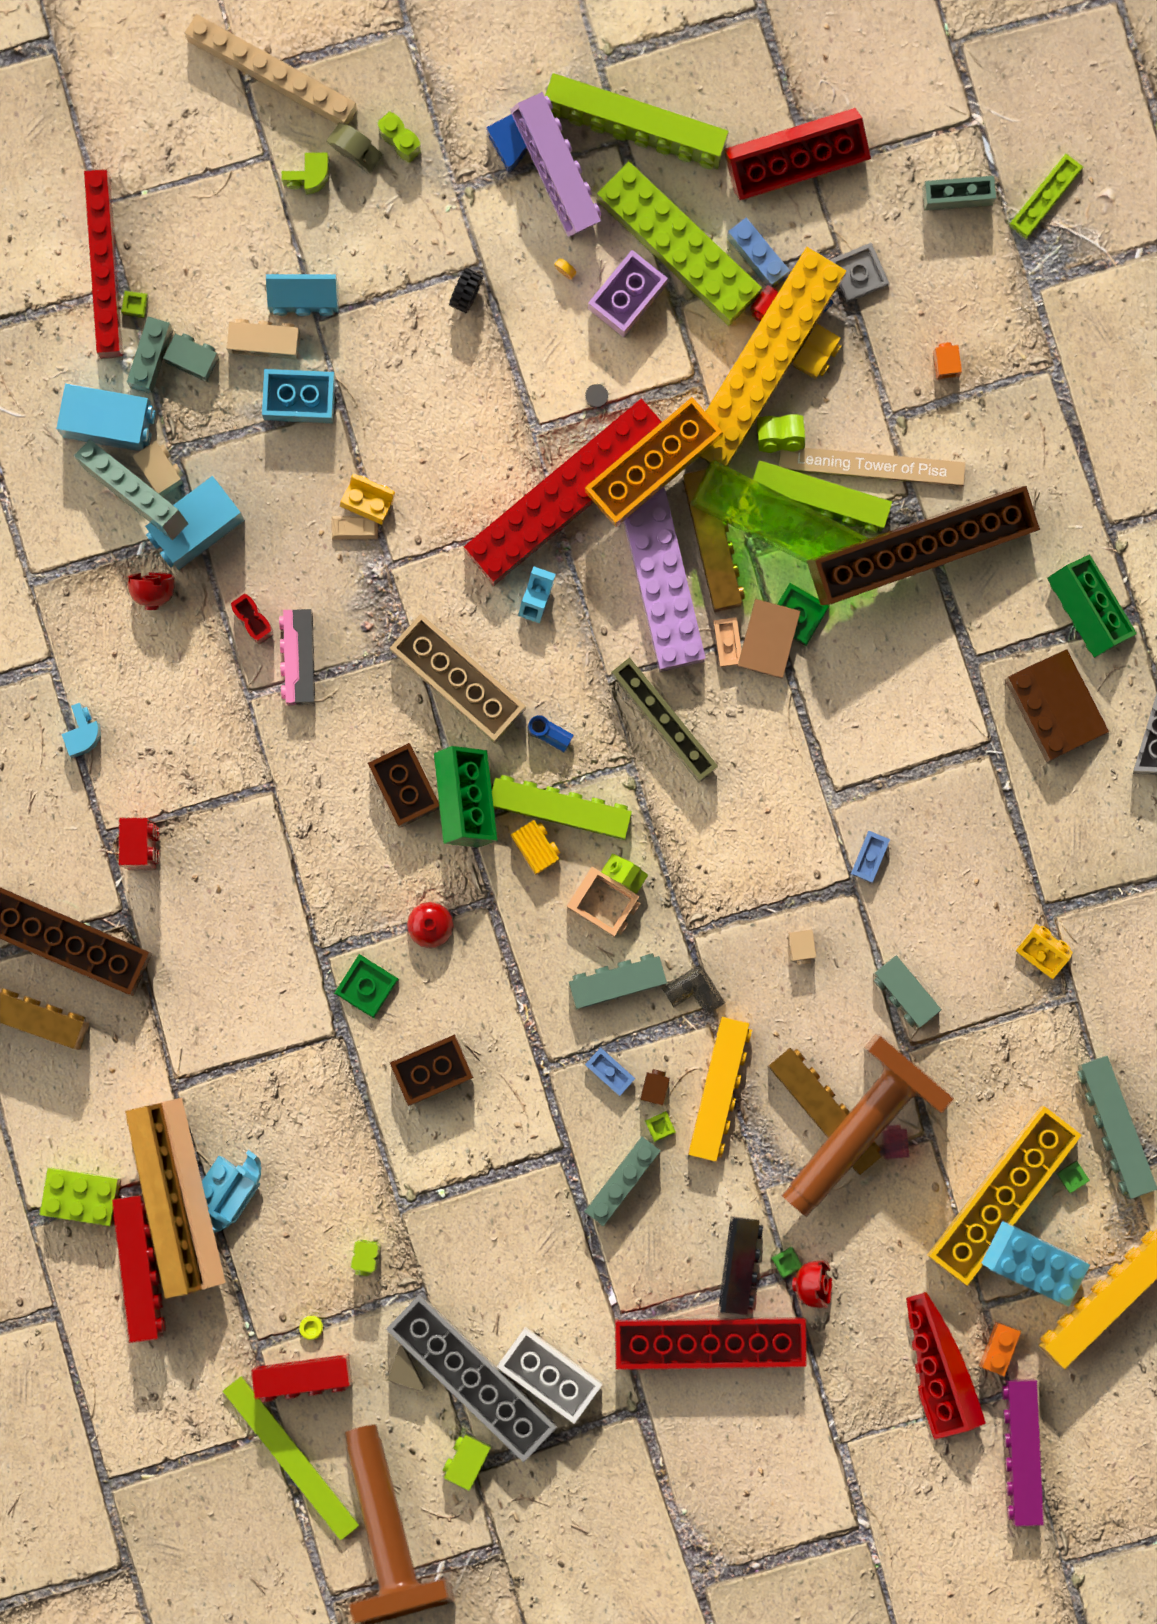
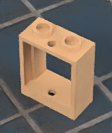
[567,867,641,937]

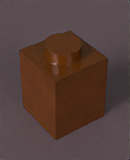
[640,1069,670,1106]

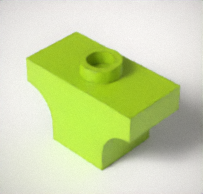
[601,853,648,894]

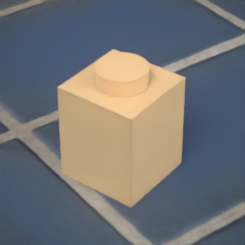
[788,930,816,965]

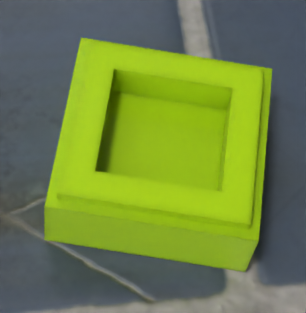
[121,291,148,318]
[645,1111,676,1142]

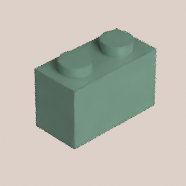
[163,333,219,382]

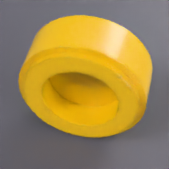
[554,258,576,280]

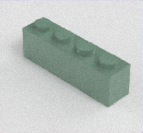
[569,953,667,1009]
[584,1136,661,1226]

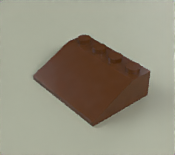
[1005,649,1109,763]

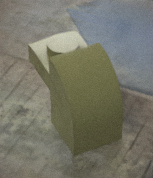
[326,123,383,173]

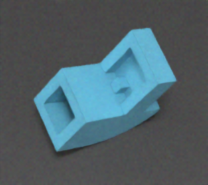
[518,567,556,623]
[61,703,101,758]

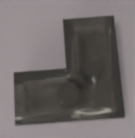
[661,963,726,1015]

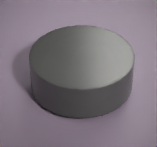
[585,384,608,408]

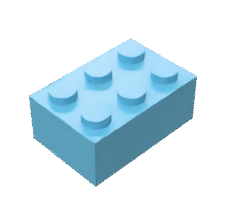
[262,369,336,423]

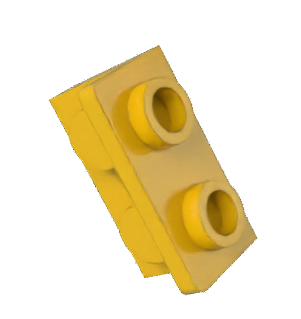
[339,474,395,525]
[1016,924,1073,980]

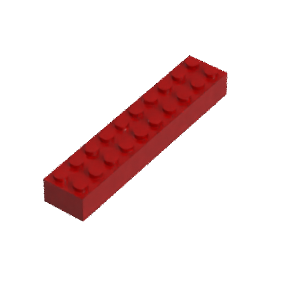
[464,398,662,586]

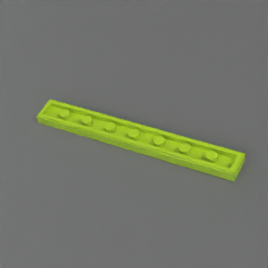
[223,1375,360,1541]

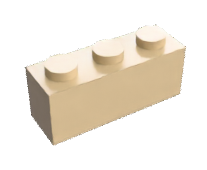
[226,319,300,360]

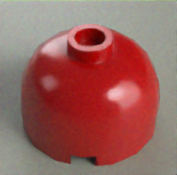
[128,572,175,610]
[407,902,454,949]
[792,1261,832,1308]

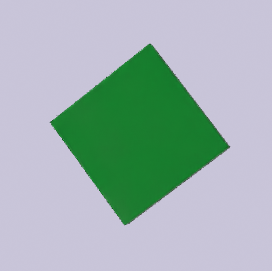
[777,583,830,646]
[334,954,399,1019]

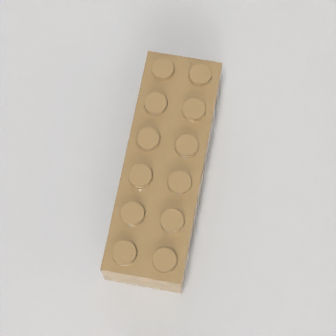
[390,614,526,743]

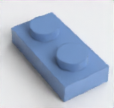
[851,831,890,883]
[585,1047,635,1096]

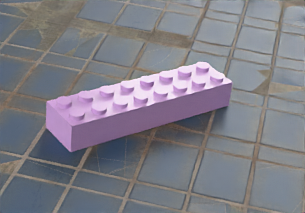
[623,487,706,672]

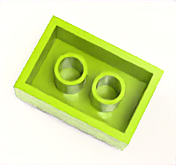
[40,1167,121,1226]

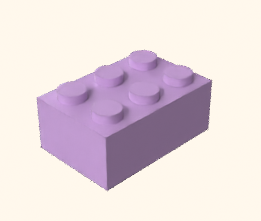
[588,250,668,338]

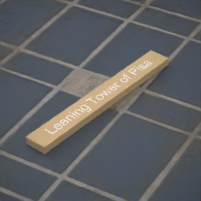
[779,448,965,486]

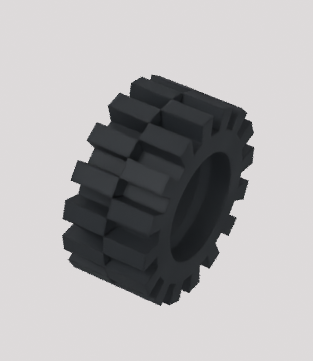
[449,268,483,313]

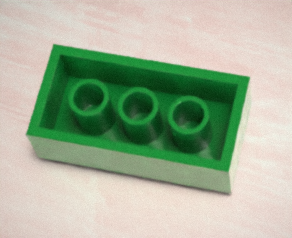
[434,746,498,848]

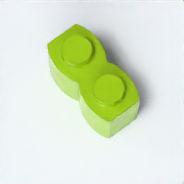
[377,111,421,163]
[757,414,805,453]

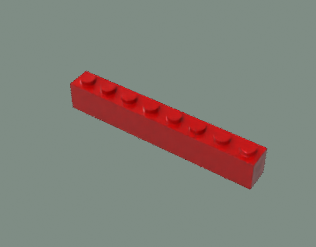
[84,169,123,359]

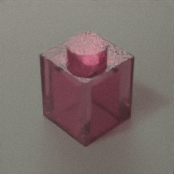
[881,1124,909,1159]

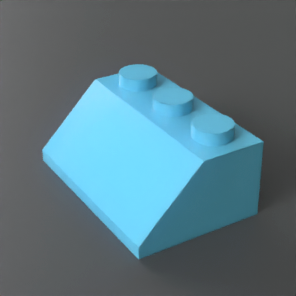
[266,274,339,316]

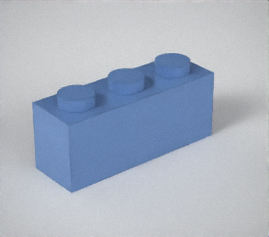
[727,218,790,288]

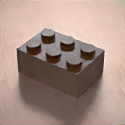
[368,743,440,828]
[389,1034,474,1106]

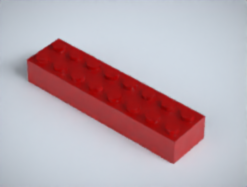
[615,1317,807,1369]

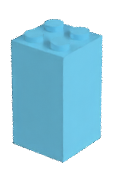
[56,383,156,451]
[145,476,245,570]

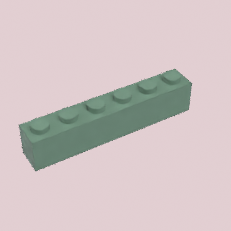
[74,439,189,540]
[1077,1055,1157,1199]

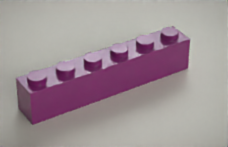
[1002,1379,1044,1526]

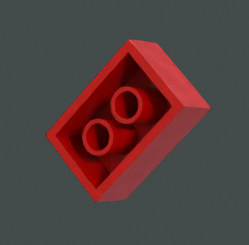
[119,818,160,870]

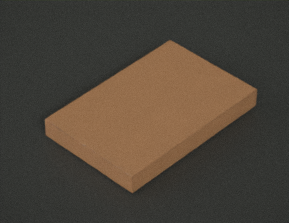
[737,599,800,679]

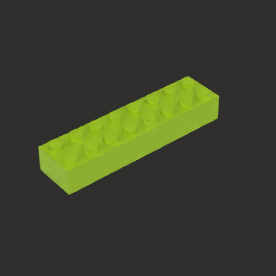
[545,73,729,169]
[596,161,762,326]

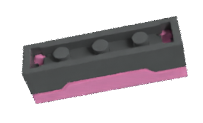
[279,609,315,705]

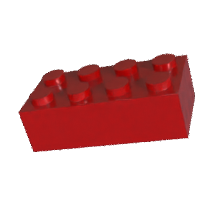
[251,1354,352,1402]

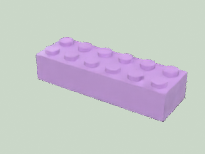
[510,92,601,237]

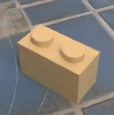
[133,441,183,497]

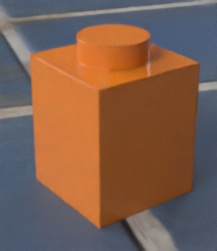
[933,342,962,379]

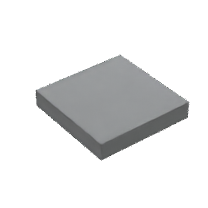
[830,243,890,303]

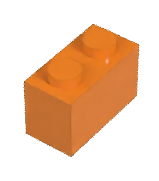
[979,1321,1021,1376]

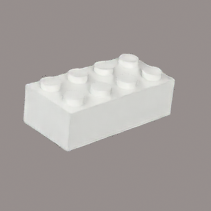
[497,1327,602,1423]

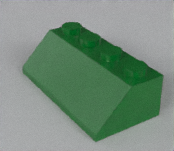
[1047,554,1137,658]

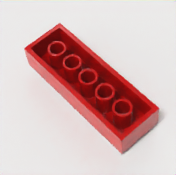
[724,108,871,201]
[112,1195,166,1343]

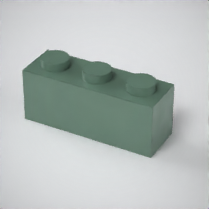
[922,176,996,211]
[127,316,173,394]
[873,955,942,1028]

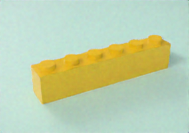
[688,1017,752,1161]

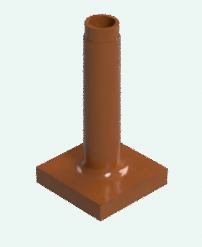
[782,1034,954,1217]
[344,1424,455,1624]

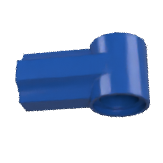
[527,715,574,753]

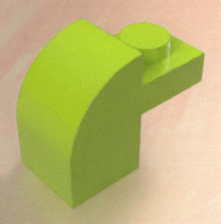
[281,153,329,195]

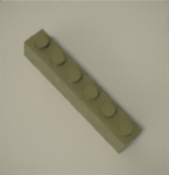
[611,657,718,783]

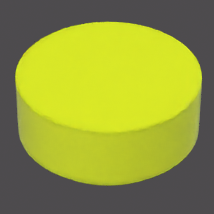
[299,1316,323,1340]

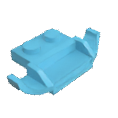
[202,1150,261,1233]

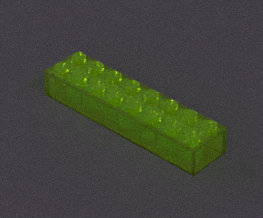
[690,460,869,563]

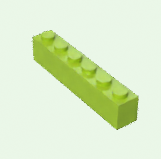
[750,460,892,533]
[492,775,632,840]

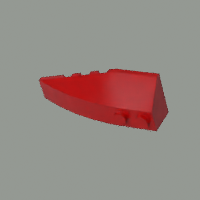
[906,1292,986,1440]

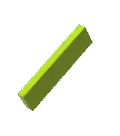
[1009,153,1084,240]

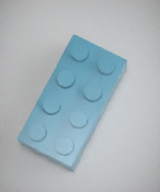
[981,1221,1090,1307]

